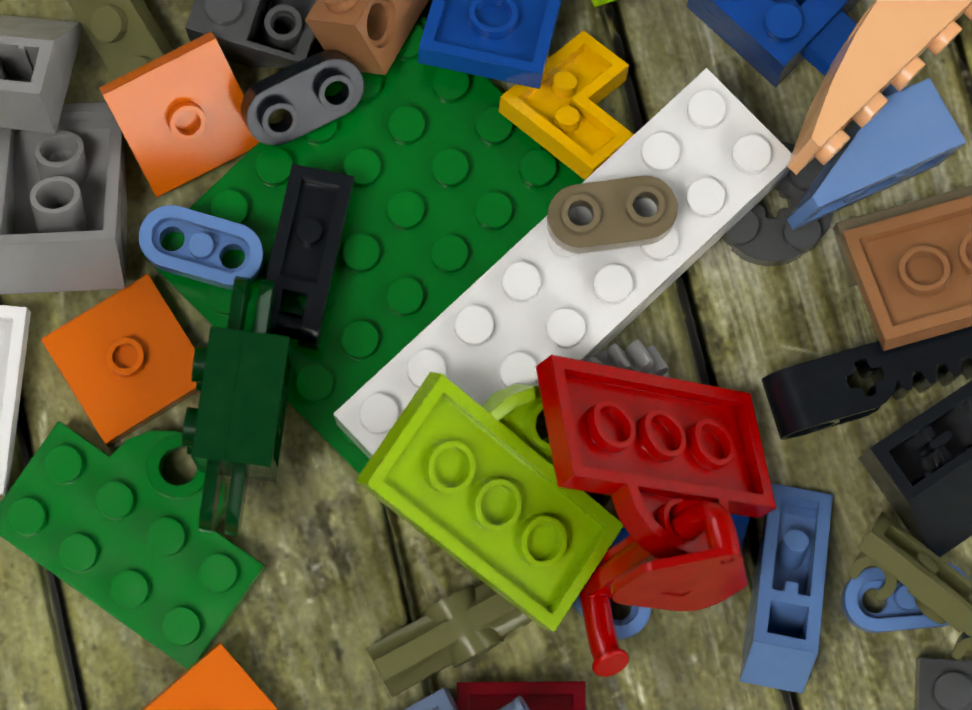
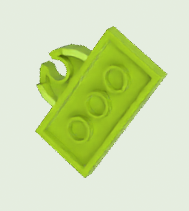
[355,372,624,632]

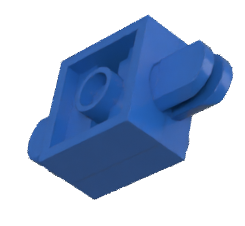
[687,0,859,88]

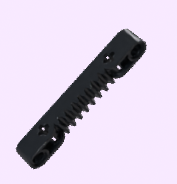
[761,326,972,440]

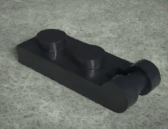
[266,164,355,350]

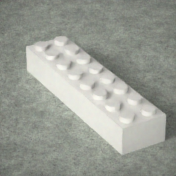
[333,68,792,459]

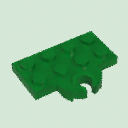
[0,421,267,669]

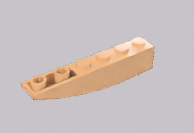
[787,0,972,175]

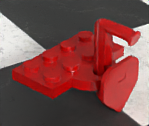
[536,355,776,677]

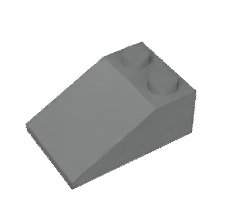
[0,102,128,295]

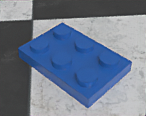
[418,0,563,89]

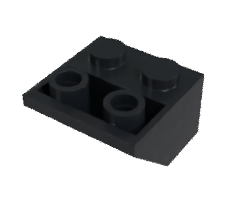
[859,380,972,557]

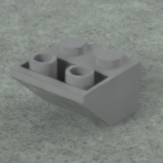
[0,15,83,134]

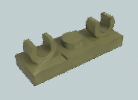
[849,512,972,661]

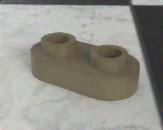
[547,176,678,253]

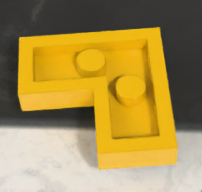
[498,30,634,180]

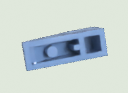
[787,78,966,230]
[739,483,833,694]

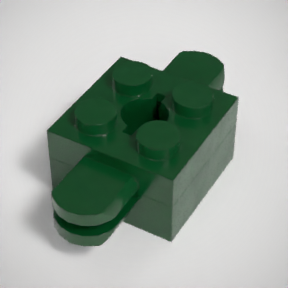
[182,276,294,536]

